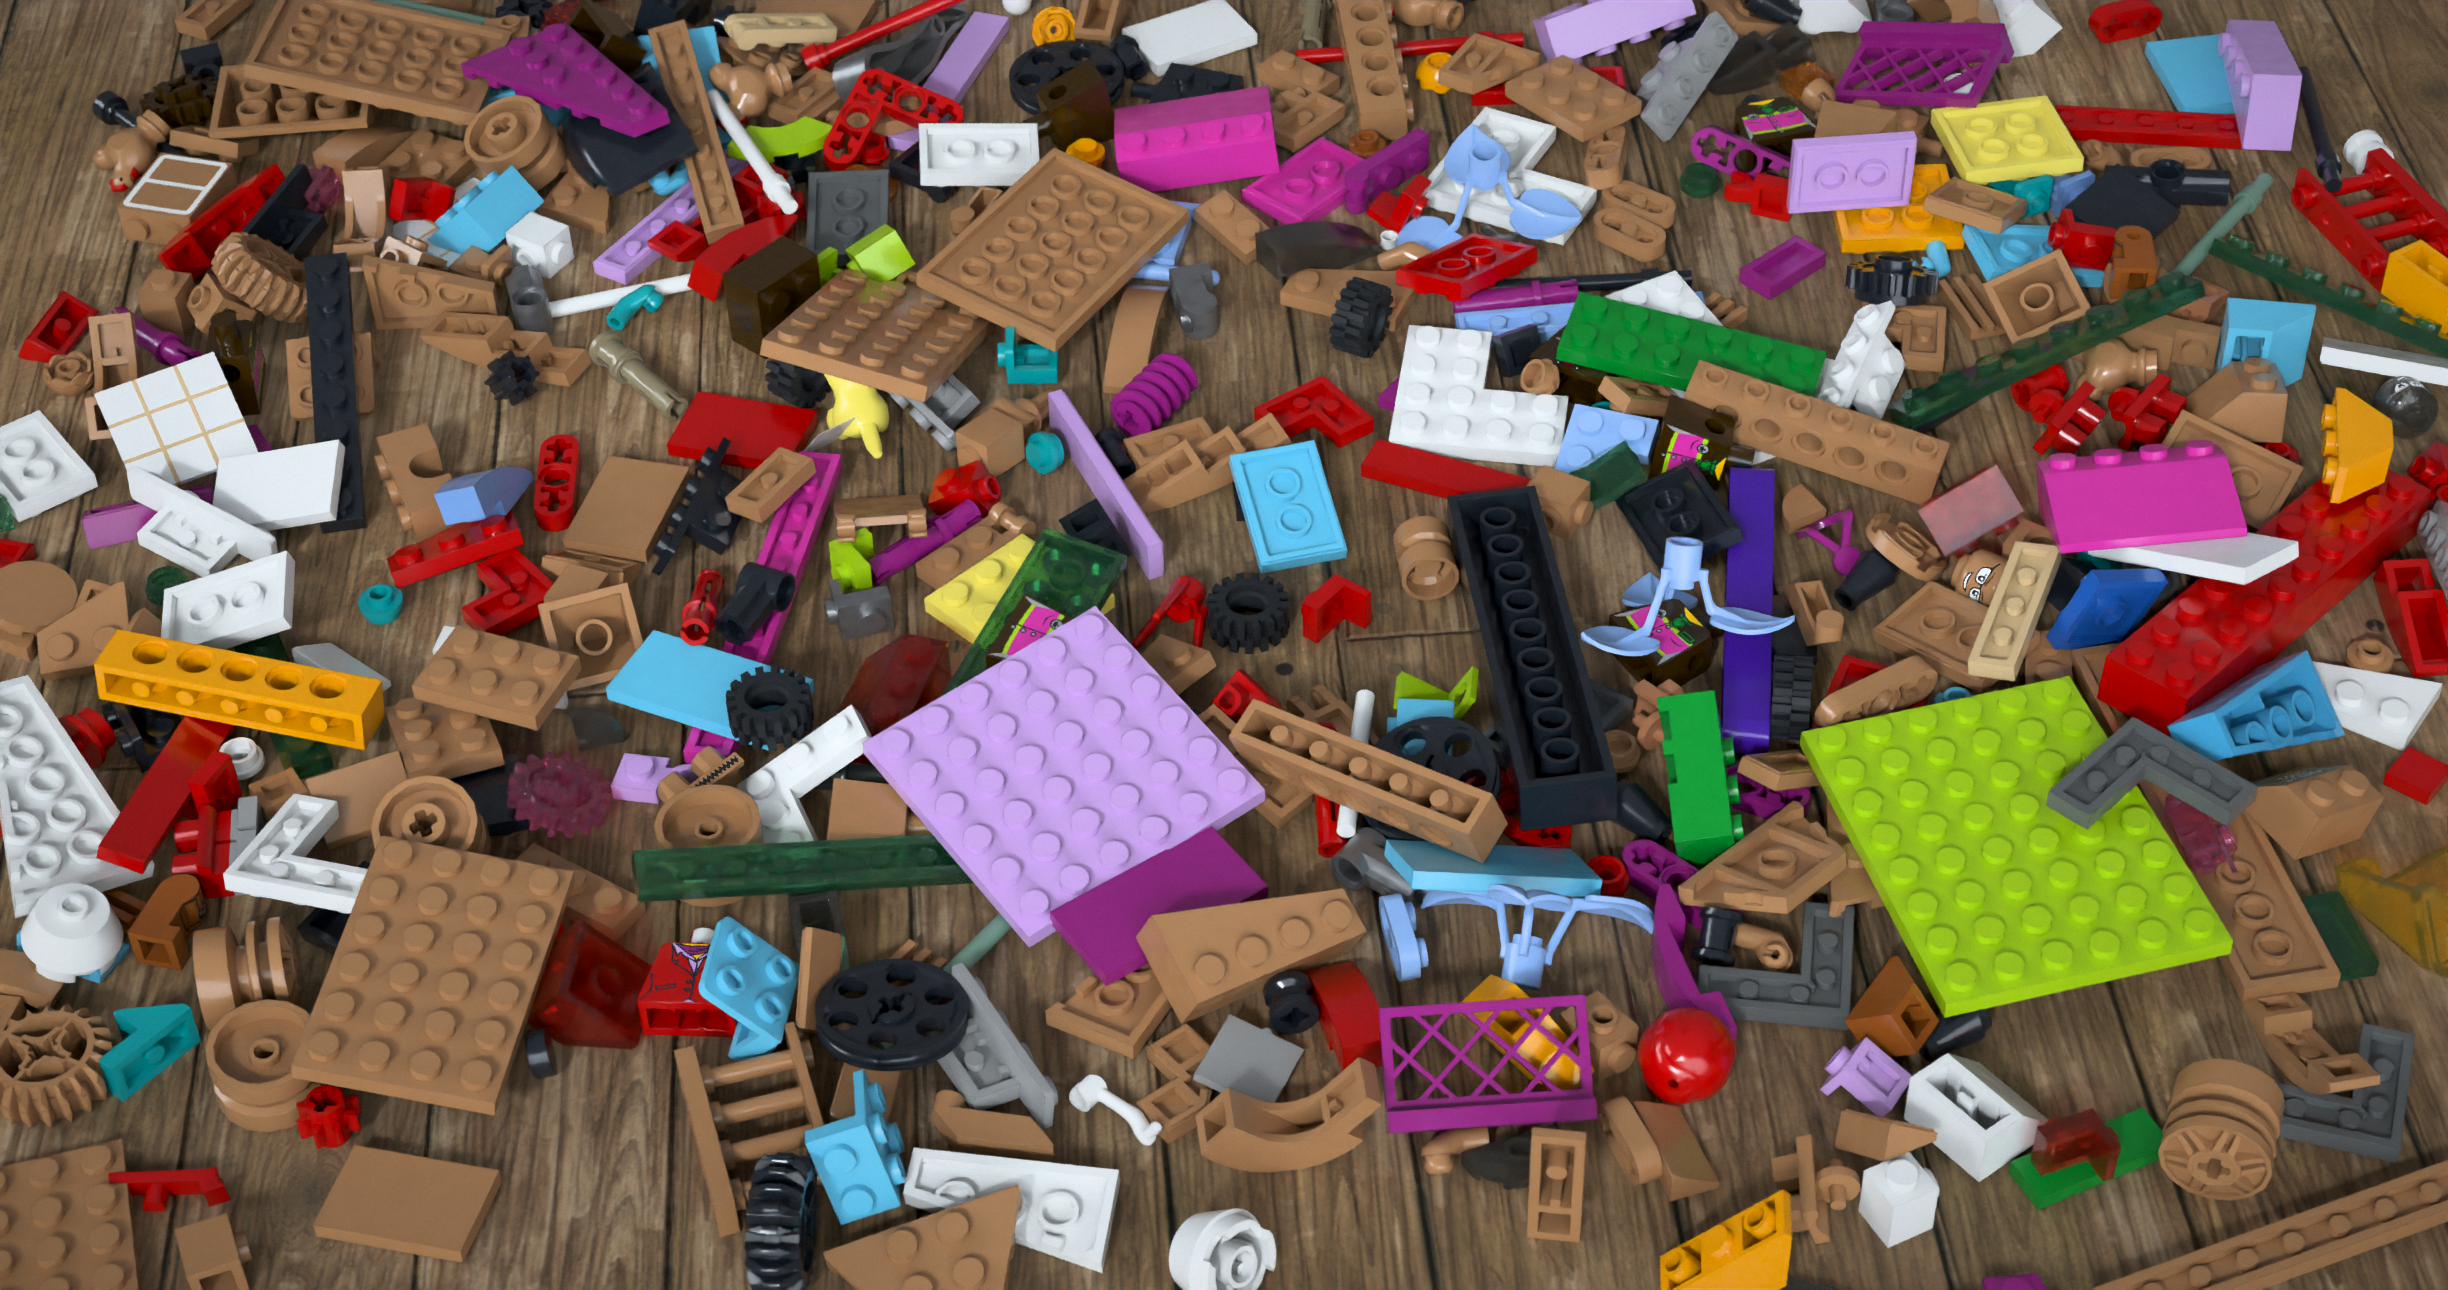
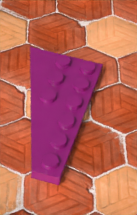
[461,22,670,138]

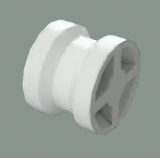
[2343,130,2394,175]

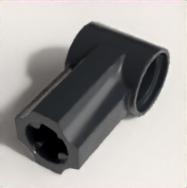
[714,562,796,646]

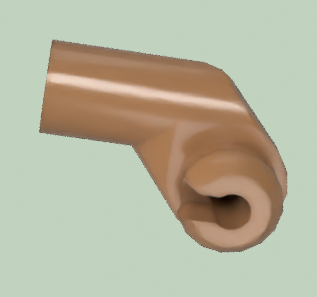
[1734,922,1793,973]
[1421,1127,1489,1175]

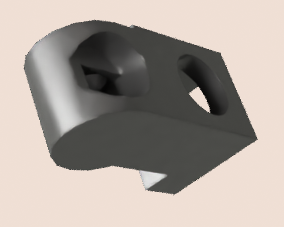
[1169,262,1218,340]

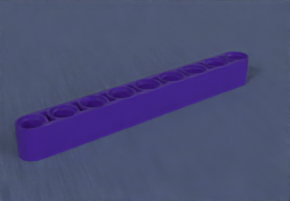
[1721,467,1775,754]

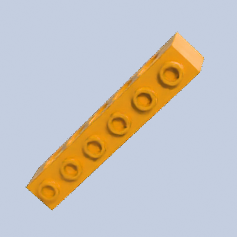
[94,629,385,750]

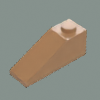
[1527,1127,1587,1243]

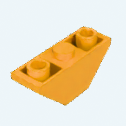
[2320,387,2394,504]
[1459,974,1595,1091]
[1660,1189,1792,1290]

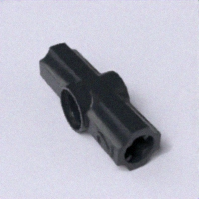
[2104,159,2230,209]

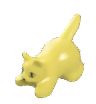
[823,373,889,459]

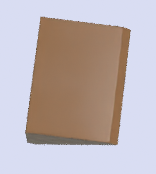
[537,582,643,692]
[303,750,408,850]

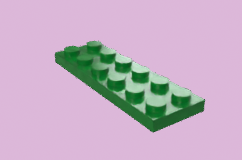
[1556,291,1827,397]

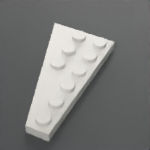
[0,675,154,918]

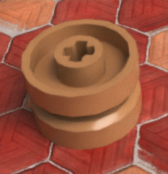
[463,95,566,191]
[371,775,491,855]
[654,784,768,908]
[205,999,328,1132]

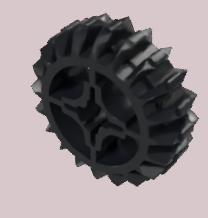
[744,1152,820,1290]

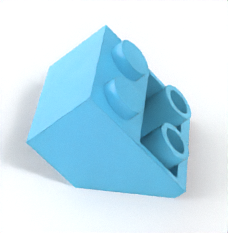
[428,165,544,254]
[2215,297,2316,387]

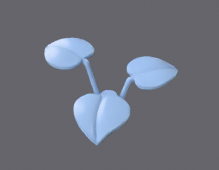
[1395,123,1582,251]
[1581,537,1795,656]
[1421,884,1654,991]

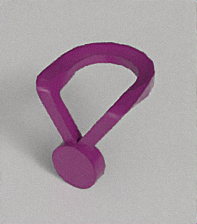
[1794,509,1860,576]

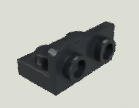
[101,701,182,773]

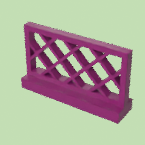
[1835,21,2015,108]
[1378,995,1598,1134]

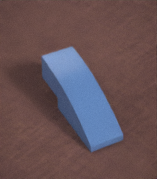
[434,466,534,526]

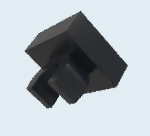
[180,42,223,80]
[1493,324,1541,378]

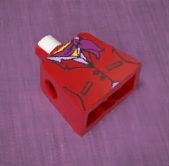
[637,928,738,1037]

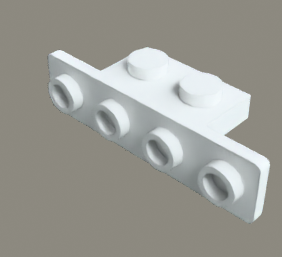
[1815,301,1906,420]
[127,465,278,577]

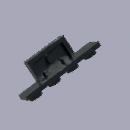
[211,164,329,276]
[651,437,742,576]

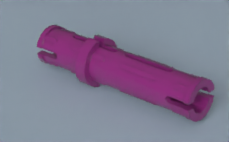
[1452,279,1579,317]
[109,306,203,366]
[866,499,982,587]

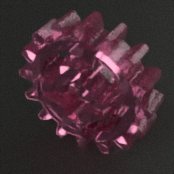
[506,751,612,838]

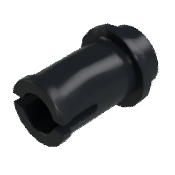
[1110,35,1148,81]
[1095,428,1136,480]

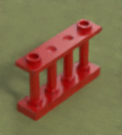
[2291,148,2448,293]

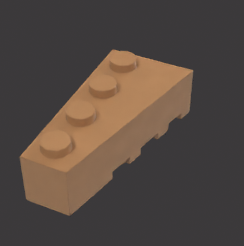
[1136,888,1367,1025]

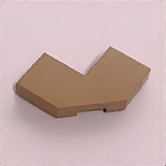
[1136,1022,1214,1144]

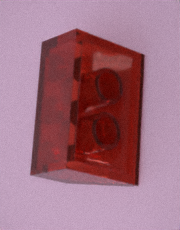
[835,633,952,764]

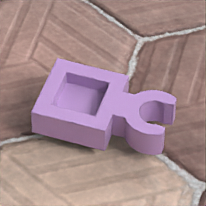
[611,753,699,804]

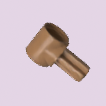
[989,390,1053,449]

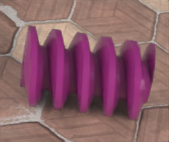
[1110,353,1198,438]

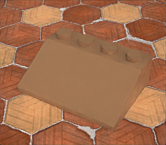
[209,64,381,139]

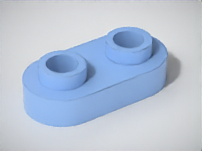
[1379,893,1428,982]

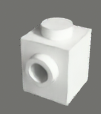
[505,212,574,279]
[1858,1152,1939,1248]

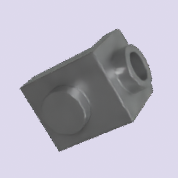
[823,579,895,641]

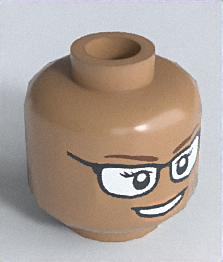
[1951,549,2008,607]

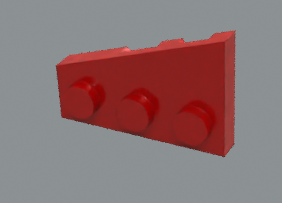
[387,509,524,588]

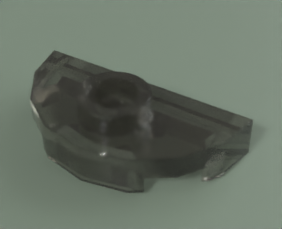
[1461,1122,1559,1190]

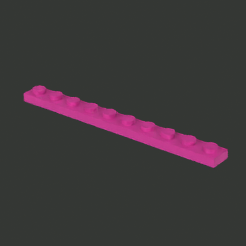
[683,451,843,764]

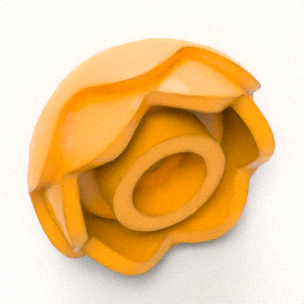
[1032,6,1076,46]
[1415,52,1452,94]

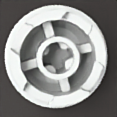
[20,883,123,983]
[1169,1209,1276,1290]

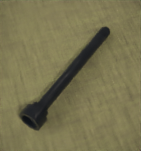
[93,91,192,157]

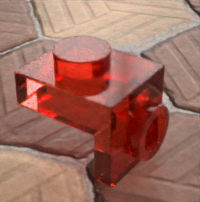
[2030,1108,2121,1181]

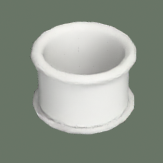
[1380,230,1398,250]

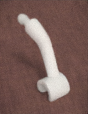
[1069,1074,1162,1146]

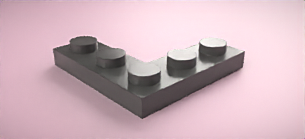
[2046,717,2258,829]
[1698,902,1855,1030]
[2276,1023,2415,1163]

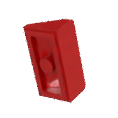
[18,290,100,363]

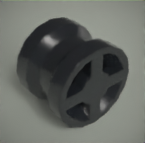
[1262,971,1320,1034]

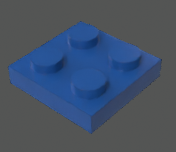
[2046,568,2169,650]

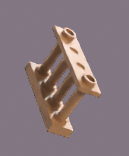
[674,1021,834,1237]

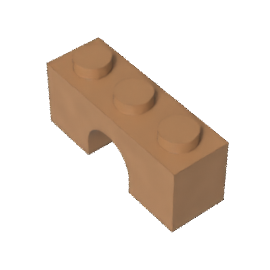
[373,423,458,544]

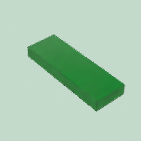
[2009,1107,2163,1210]

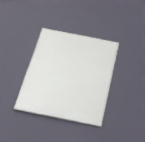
[804,415,858,452]

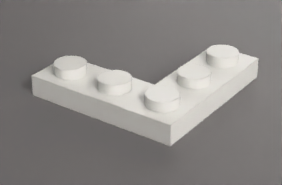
[737,704,872,888]
[223,793,368,914]

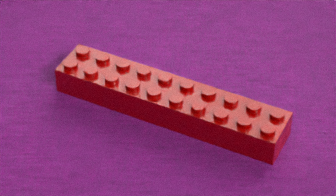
[2097,469,2432,738]

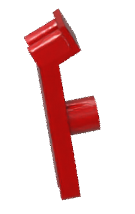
[108,1166,231,1212]

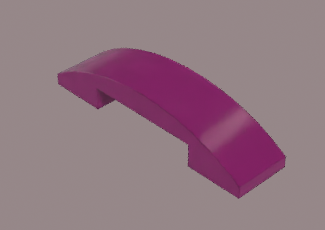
[1652,883,1737,1042]

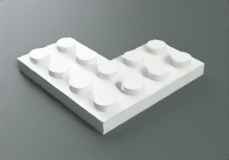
[1425,107,1597,245]
[1389,325,1569,467]

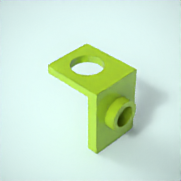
[1393,666,1479,720]

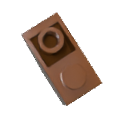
[1844,956,1939,1057]

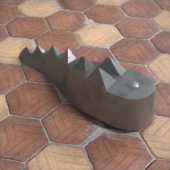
[833,4,971,103]

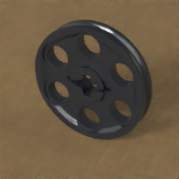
[1009,41,1124,115]
[1363,716,1501,842]
[815,959,968,1071]

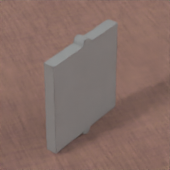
[1193,1014,1305,1103]

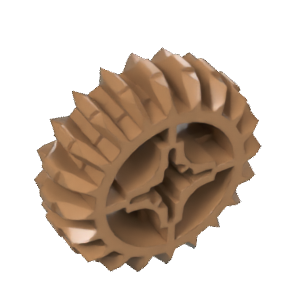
[211,232,308,323]
[0,1003,117,1129]

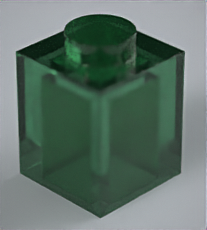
[1568,440,1648,510]

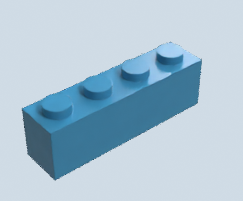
[2167,650,2345,762]

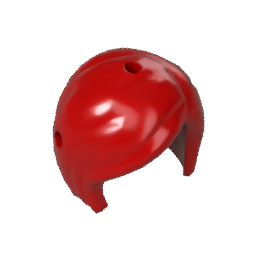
[1637,1007,1737,1106]

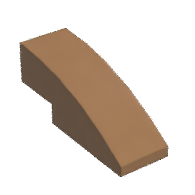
[1073,0,1131,41]
[313,122,416,186]

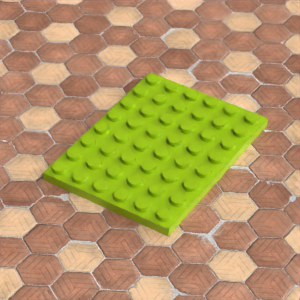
[1800,676,2233,1018]

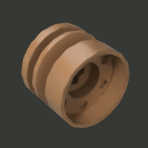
[192,916,302,1032]
[2158,1058,2285,1201]

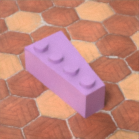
[1533,0,1696,64]
[2218,20,2302,151]

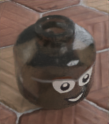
[2372,376,2439,439]

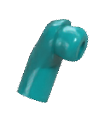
[606,284,664,331]

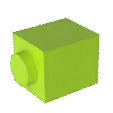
[845,224,915,283]

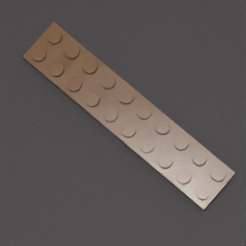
[2070,642,2341,1003]

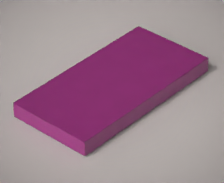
[1050,826,1268,986]

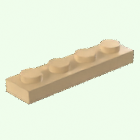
[1967,541,2062,681]

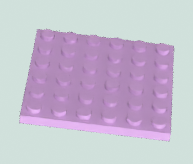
[862,606,1265,948]

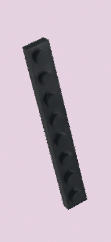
[304,252,367,534]

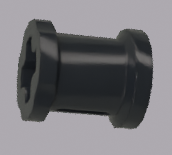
[1690,907,1744,967]

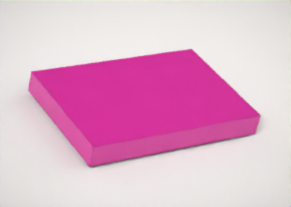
[1242,137,1365,232]

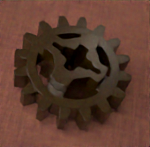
[139,74,218,129]

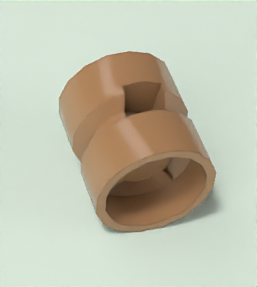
[1393,516,1459,601]

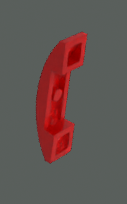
[648,162,788,262]
[157,164,286,281]

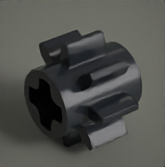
[484,350,540,406]

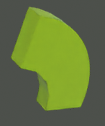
[727,116,833,162]

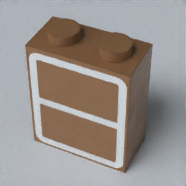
[117,152,238,245]

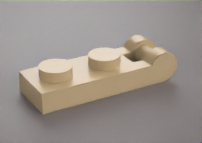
[724,13,837,51]

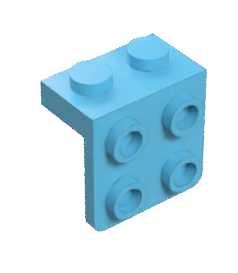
[698,917,800,1062]
[805,1069,906,1225]

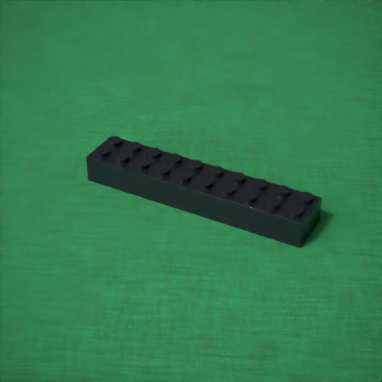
[1447,486,1617,831]

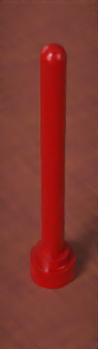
[800,0,966,71]

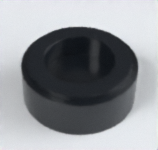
[524,1026,558,1079]

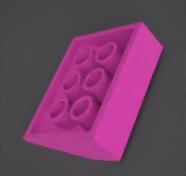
[1114,86,1280,192]
[2036,440,2247,554]

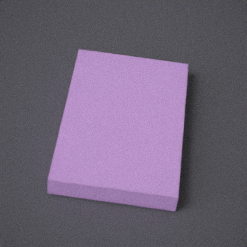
[1786,131,1917,214]

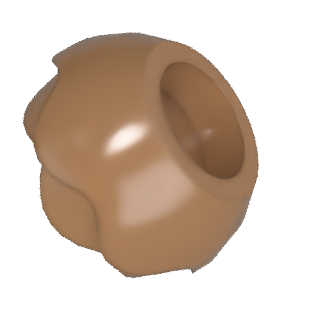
[43,351,94,397]

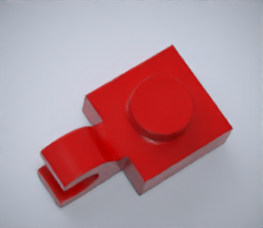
[1724,171,1793,223]

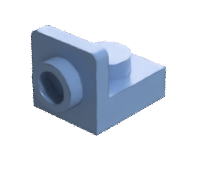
[2049,170,2096,218]

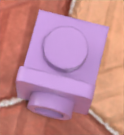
[1820,1037,1912,1117]

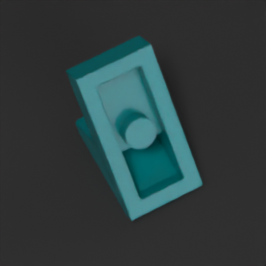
[98,1003,201,1102]

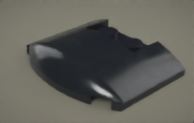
[562,61,699,197]

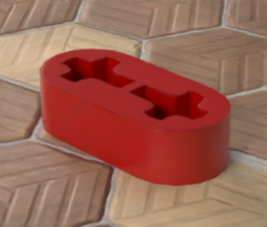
[2088,0,2162,43]

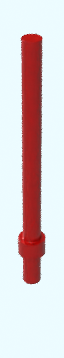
[1295,30,1524,64]

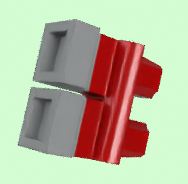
[172,795,266,899]

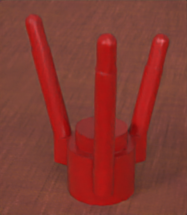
[1132,575,1208,649]

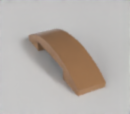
[1103,284,1170,394]
[2243,991,2380,1095]

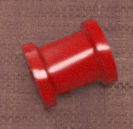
[2011,361,2069,412]

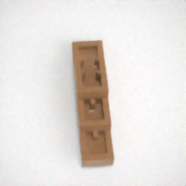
[421,312,592,387]
[1123,412,1293,514]

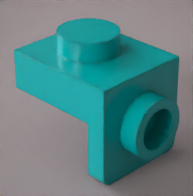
[1989,174,2053,220]
[997,326,1059,385]

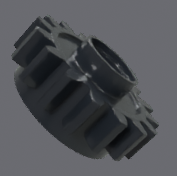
[1845,255,1939,306]

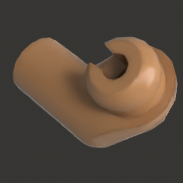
[2081,139,2126,173]
[1378,241,1433,271]

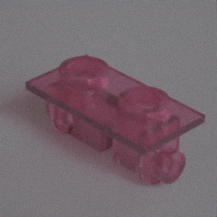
[2164,794,2238,874]

